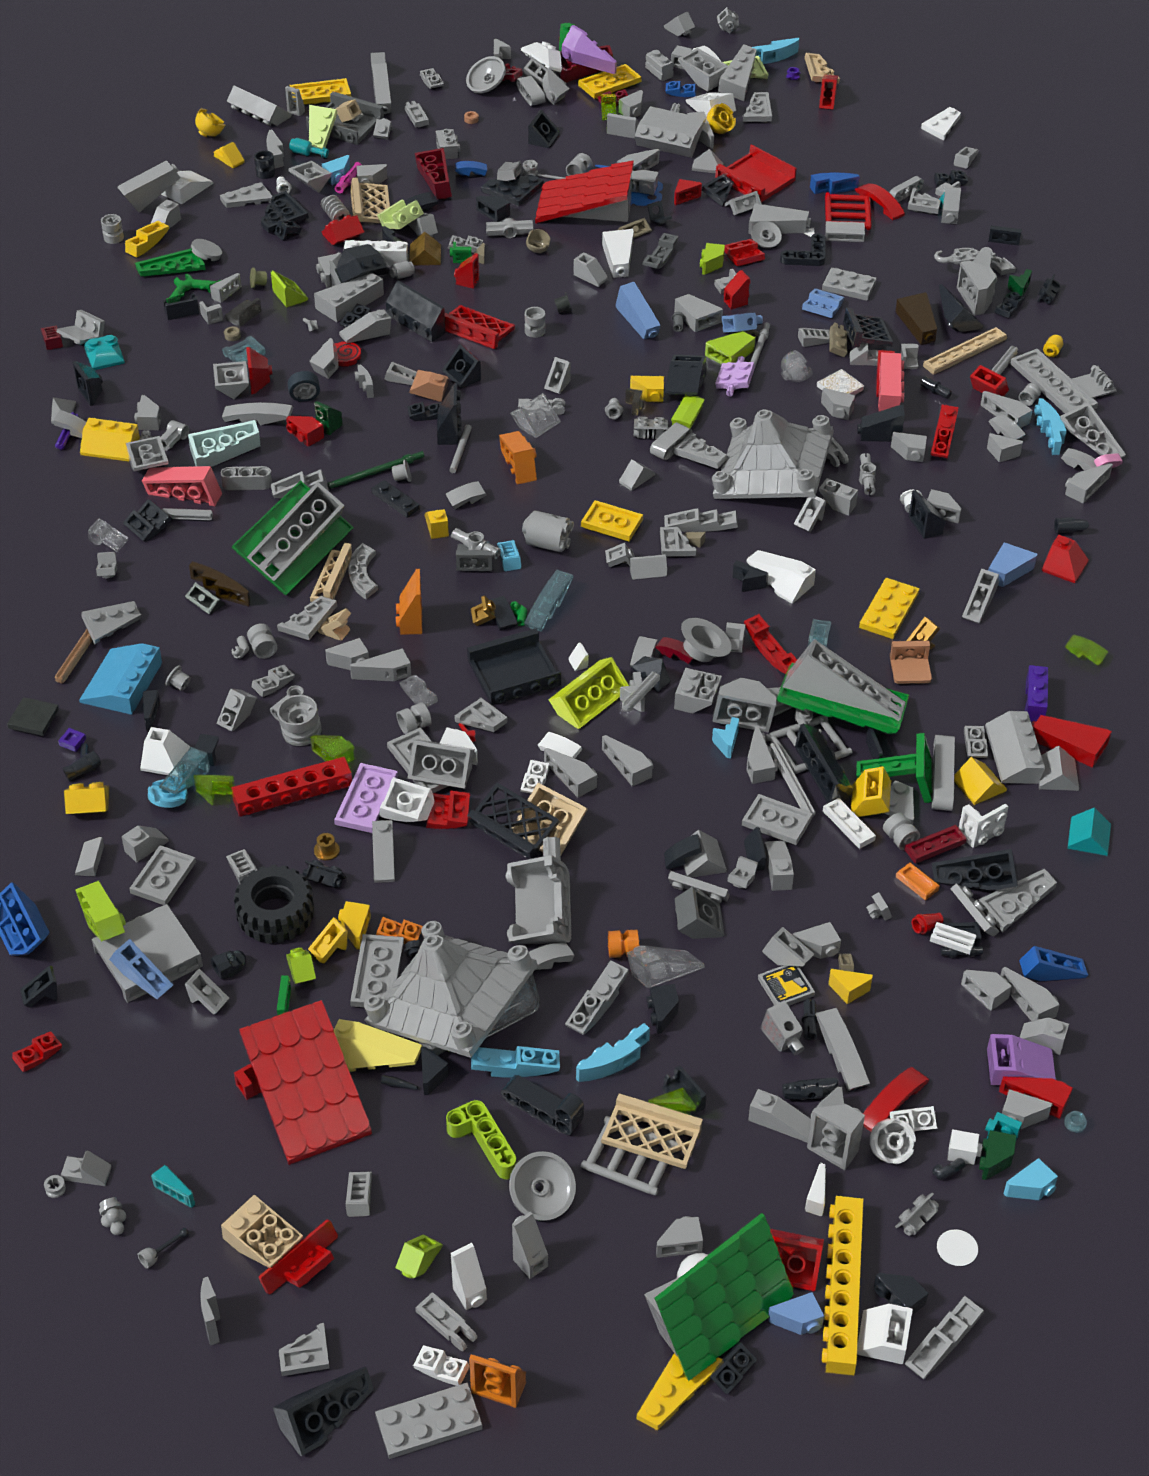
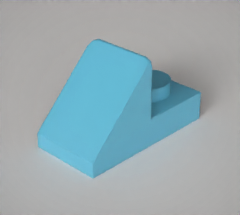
[712,717,739,759]

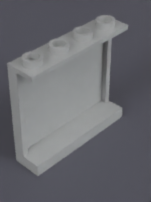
[92,904,203,1003]

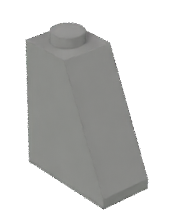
[674,294,723,332]

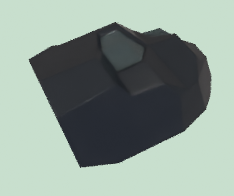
[210,950,246,979]

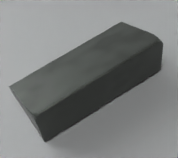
[185,582,225,615]

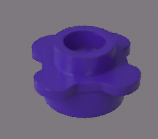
[786,67,801,80]

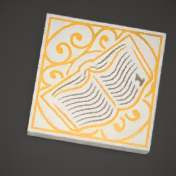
[817,369,864,395]

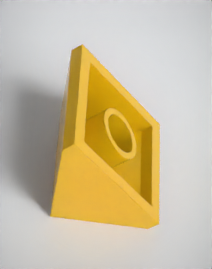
[954,757,1007,805]

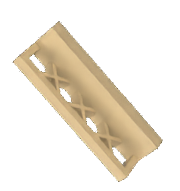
[310,543,352,602]

